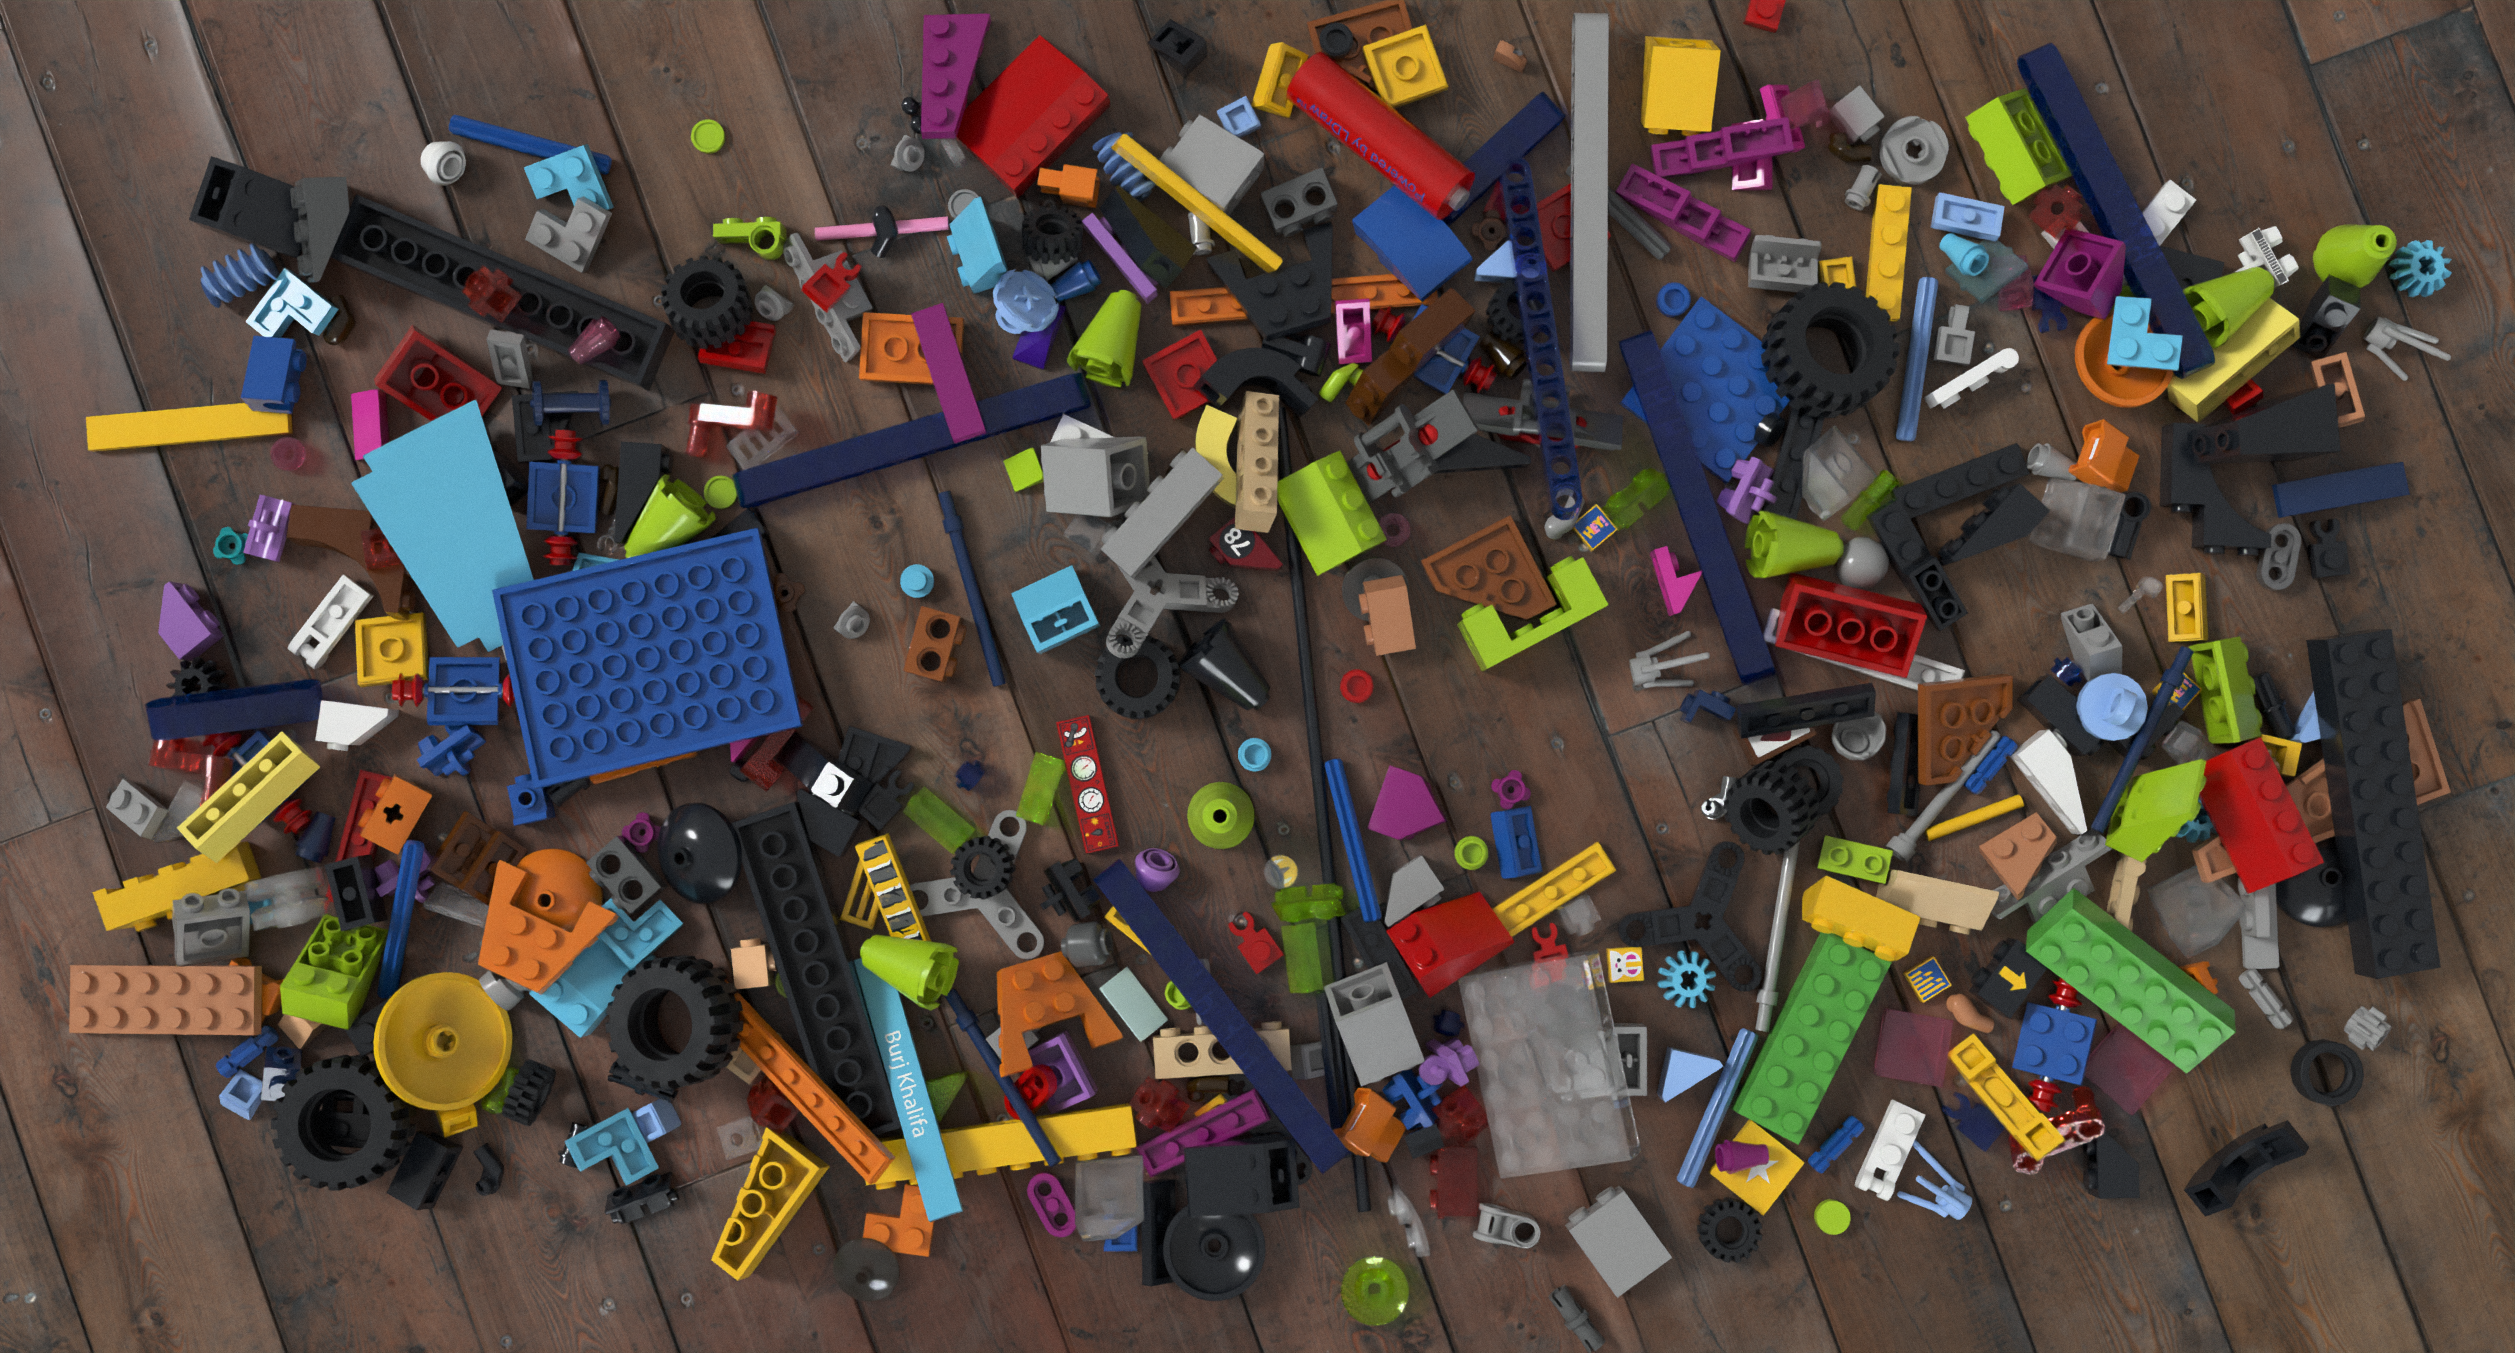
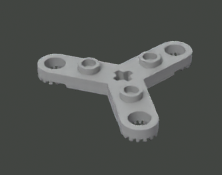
[1103,519,1239,658]
[910,810,1045,959]

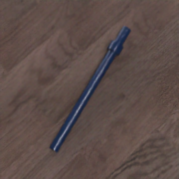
[938,491,1006,687]
[2091,646,2194,833]
[945,989,1062,1168]

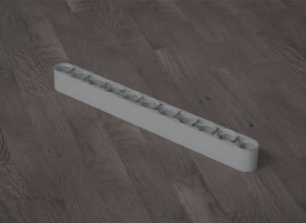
[1570,13,1609,372]

